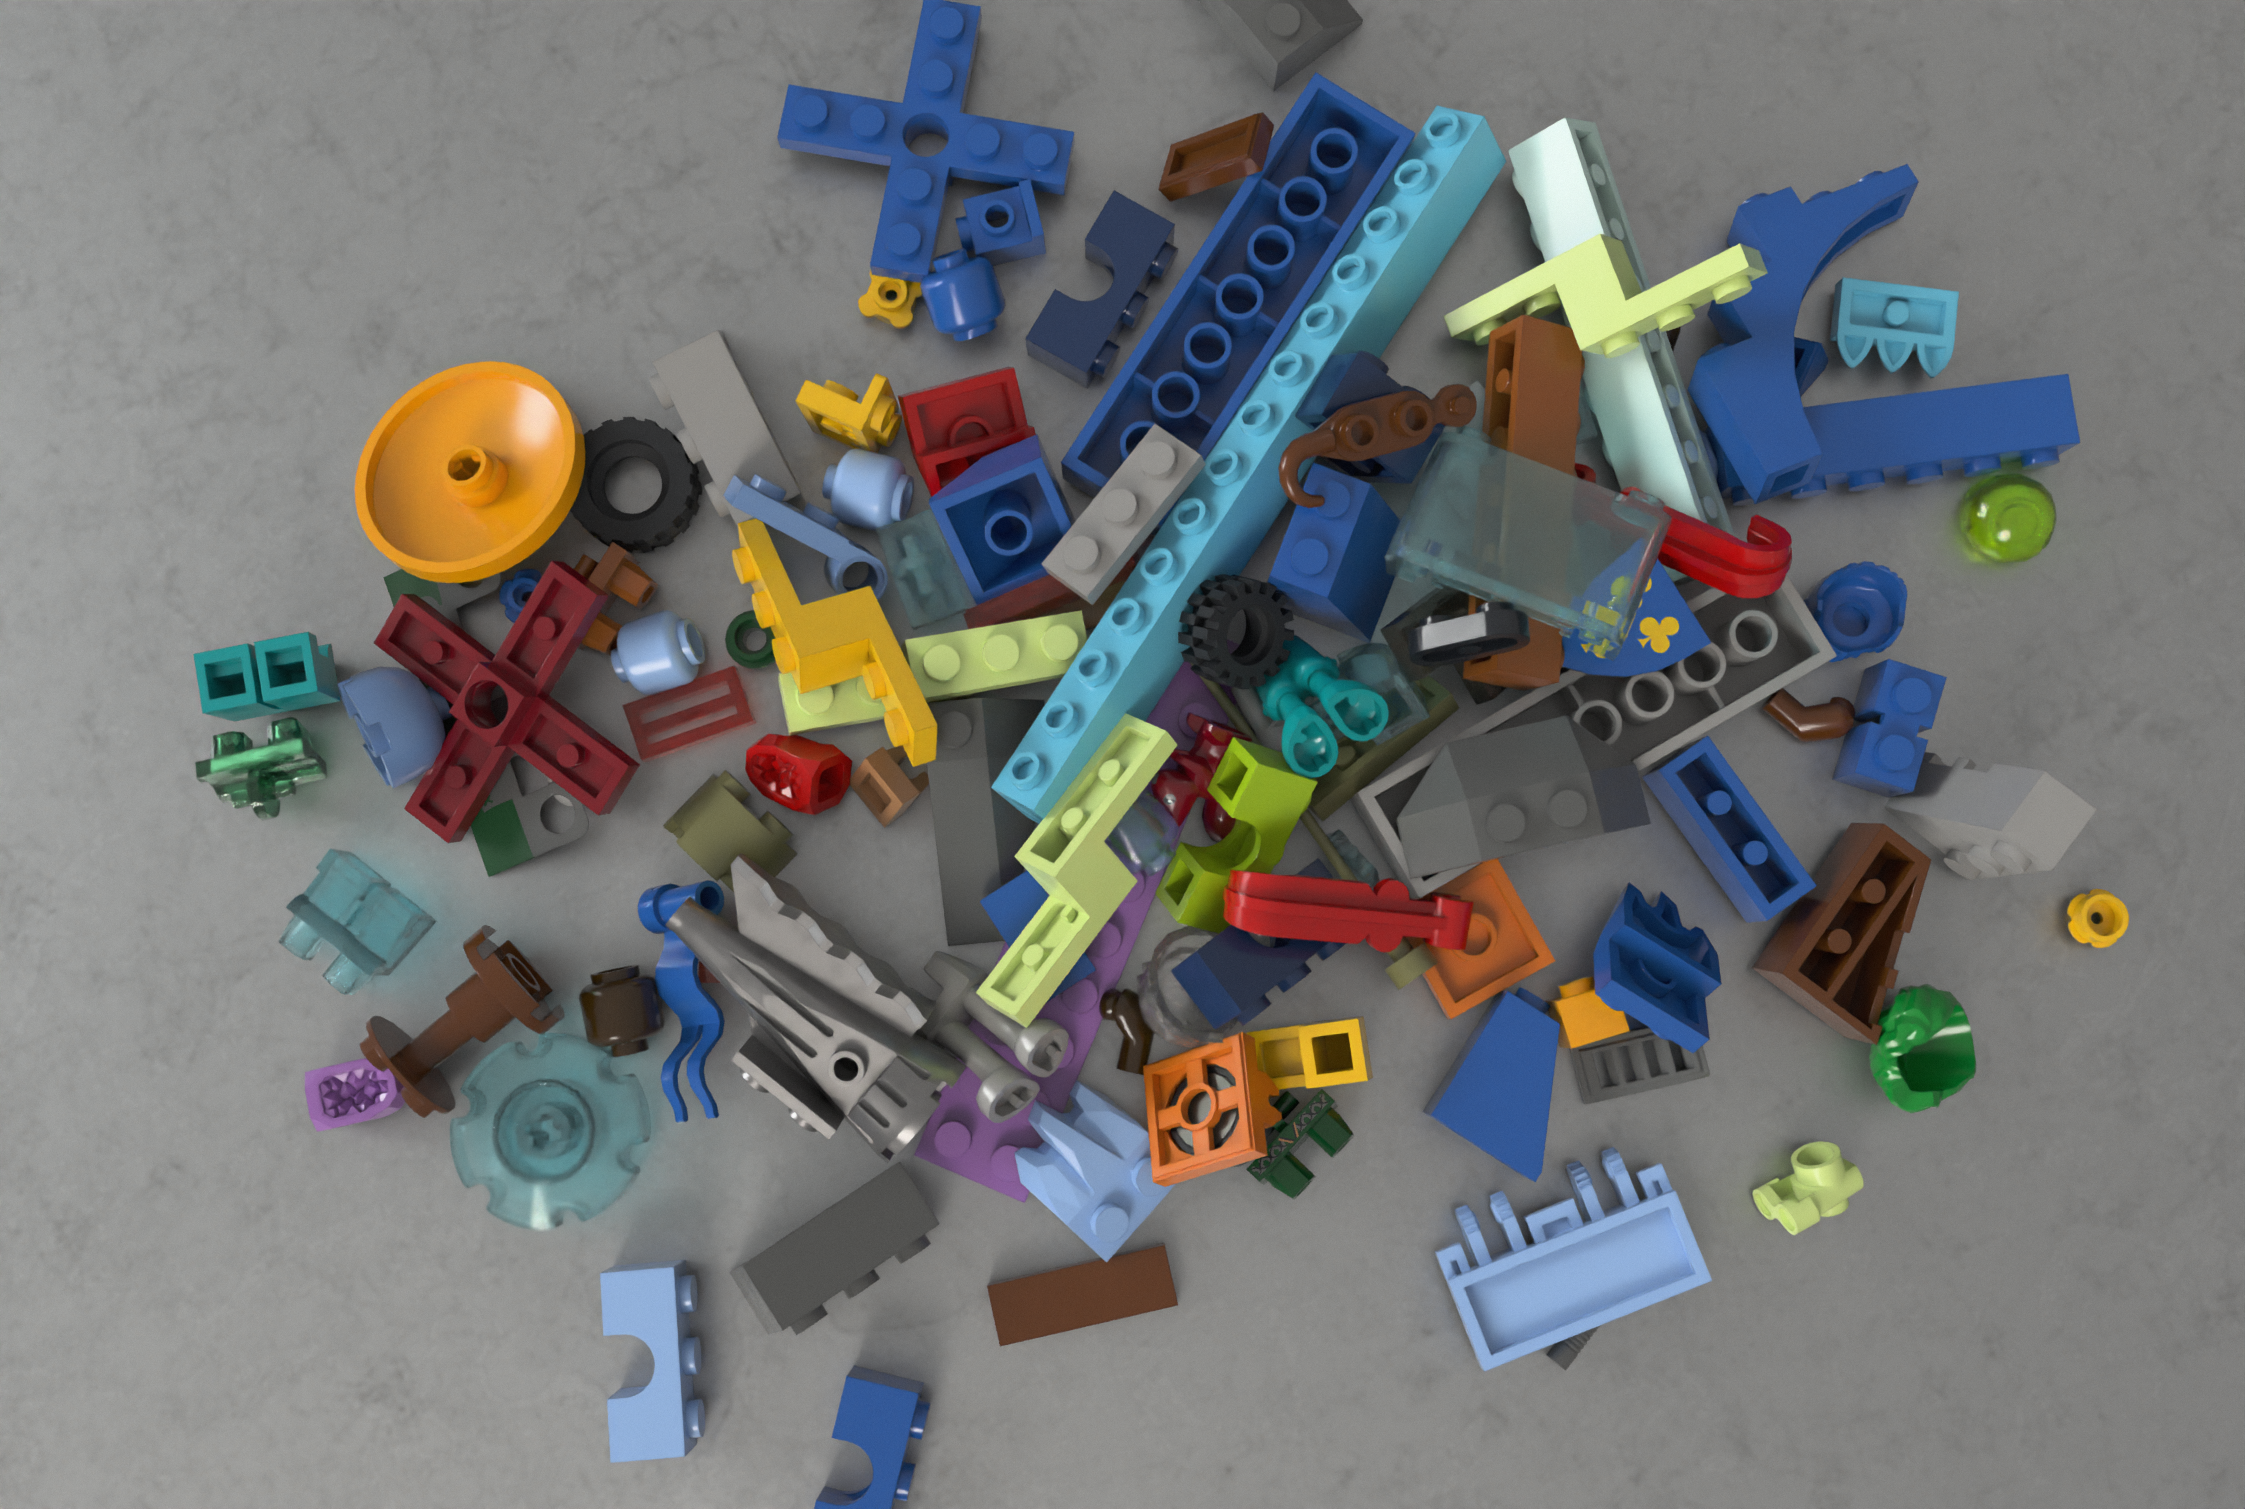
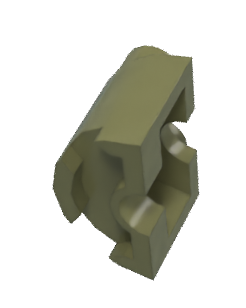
[663,770,798,892]

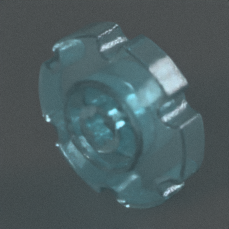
[450,1032,651,1230]

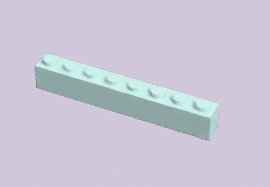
[1508,117,1735,586]

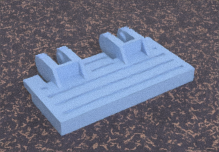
[1435,1147,1712,1372]

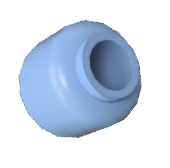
[822,449,914,532]
[611,610,705,695]

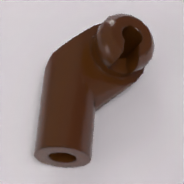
[1761,688,1856,742]

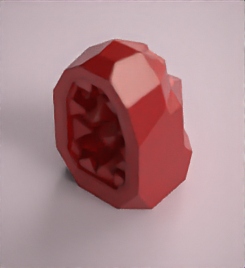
[745,734,852,815]

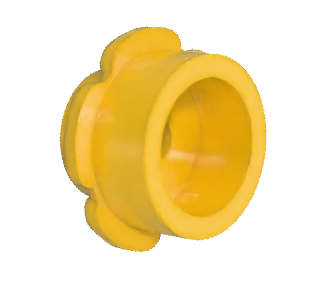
[2067,889,2129,948]

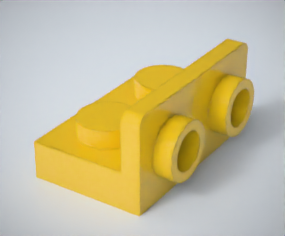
[795,373,902,453]

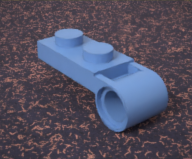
[723,474,888,601]

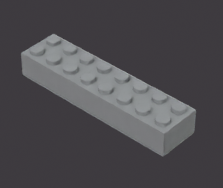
[1351,574,1837,899]

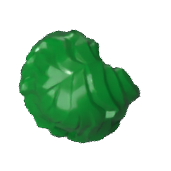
[1869,984,1976,1113]

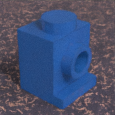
[955,179,1046,266]

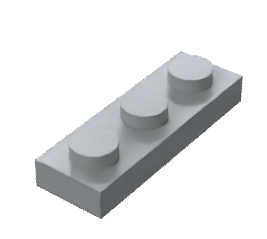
[1042,424,1205,605]

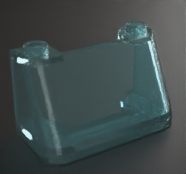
[1385,426,1672,661]

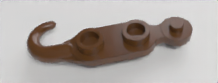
[1278,384,1477,508]

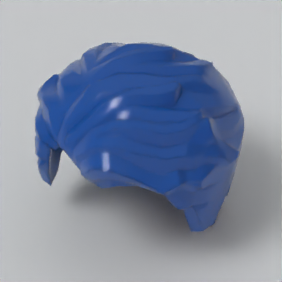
[1804,561,1908,662]

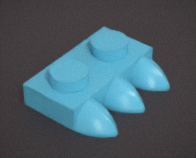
[1830,277,1959,379]

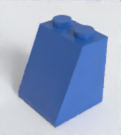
[1267,462,1411,643]

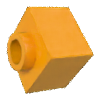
[1545,976,1630,1049]

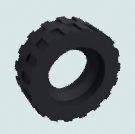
[570,417,702,553]

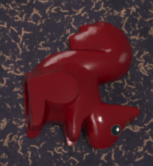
[1151,712,1252,843]

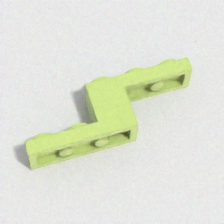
[1444,234,1768,358]
[778,610,1088,736]
[976,713,1177,1028]

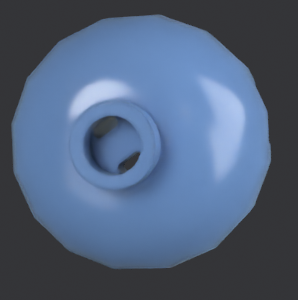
[337,666,452,789]

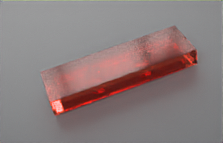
[963,551,1140,629]

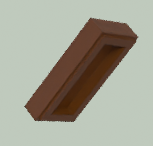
[1158,112,1274,202]

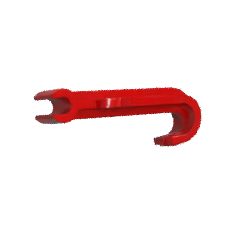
[1571,463,1792,598]
[1222,870,1474,953]

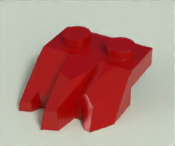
[898,367,1036,497]

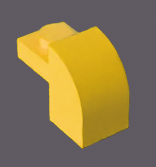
[1246,1016,1373,1090]

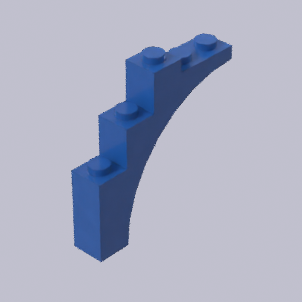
[1688,164,1919,505]

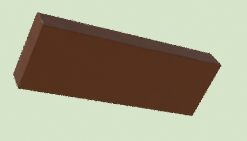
[987,1243,1178,1347]

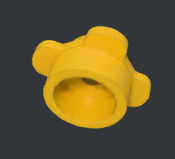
[858,270,922,329]

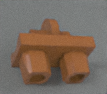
[574,542,658,656]

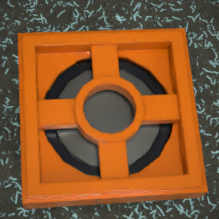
[1143,1032,1282,1187]

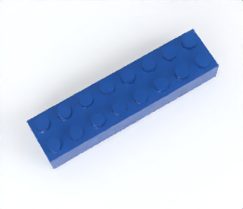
[1061,72,1416,536]

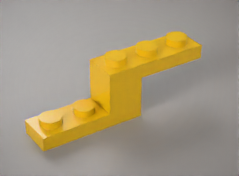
[732,518,938,767]

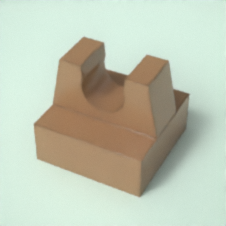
[850,745,929,828]

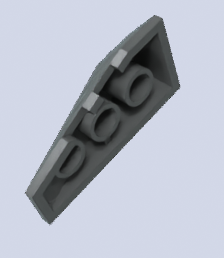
[927,698,1045,946]

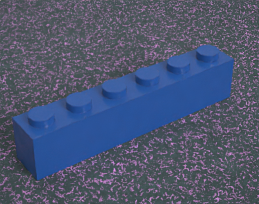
[1703,374,2080,506]

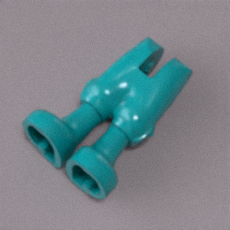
[1254,635,1389,778]

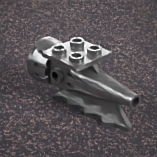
[665,853,966,1163]

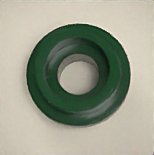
[725,610,776,670]

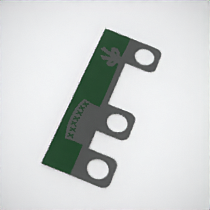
[383,569,589,877]

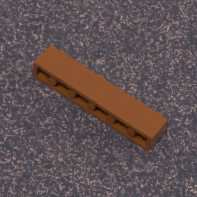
[1463,314,1585,691]

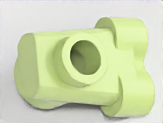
[1752,1141,1864,1235]

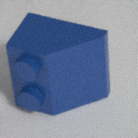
[929,434,1076,607]

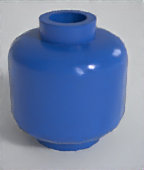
[920,248,1006,341]

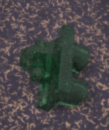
[195,717,327,820]

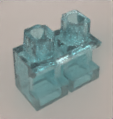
[278,848,437,995]

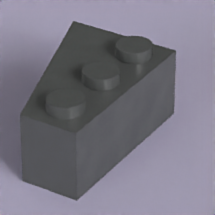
[730,1162,940,1335]

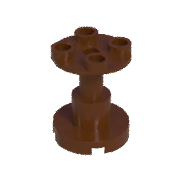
[359,925,565,1118]

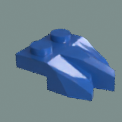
[1593,882,1722,1053]

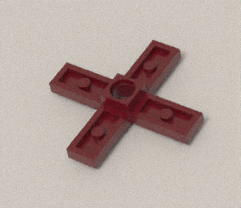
[374,561,641,843]

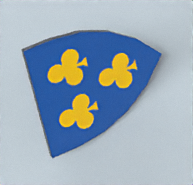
[1562,540,1711,677]

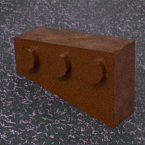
[1752,823,1932,1045]

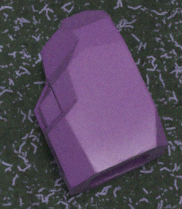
[305,1058,405,1132]

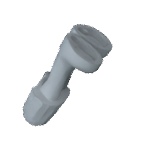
[909,951,1069,1123]

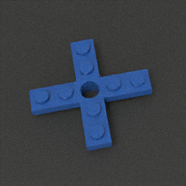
[777,0,1075,283]

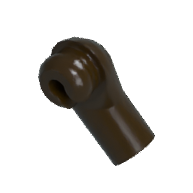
[1099,988,1155,1075]

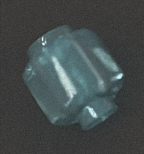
[1104,788,1179,877]

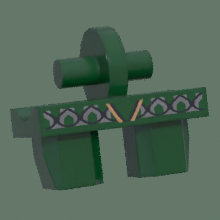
[1246,1089,1354,1200]

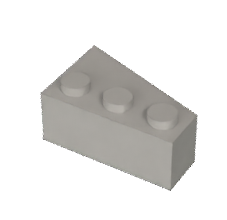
[1884,752,2098,880]

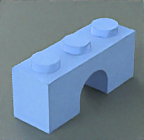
[600,1260,705,1463]

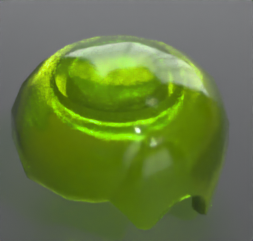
[1961,473,2057,563]

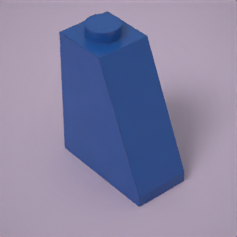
[1423,987,1560,1182]

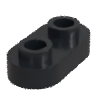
[1407,601,1530,666]

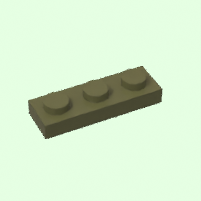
[1308,667,1459,822]

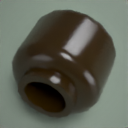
[579,965,665,1057]

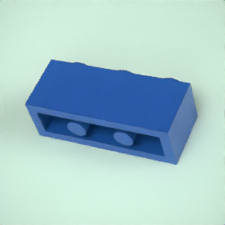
[1642,736,1817,923]

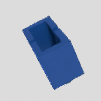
[1832,659,1947,798]

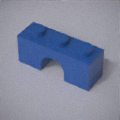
[814,1365,931,1509]

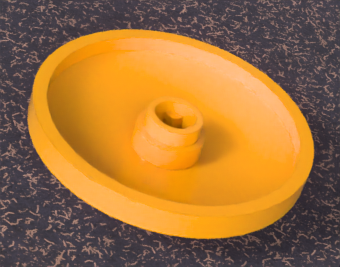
[355,361,586,583]

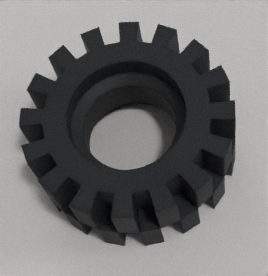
[1178,574,1294,689]

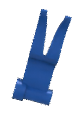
[638,880,725,1123]

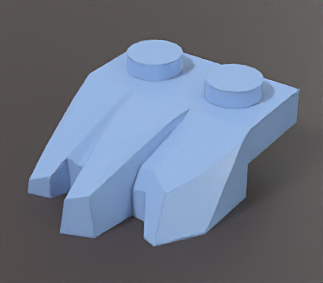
[1014,1080,1177,1262]

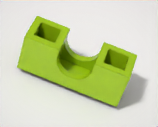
[1155,737,1318,934]

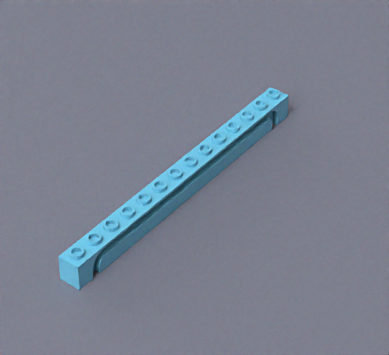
[991,105,1506,824]

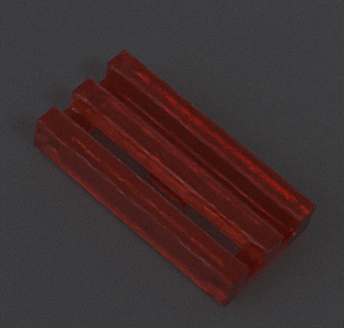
[622,666,756,763]

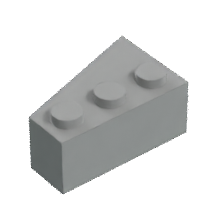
[649,330,801,525]

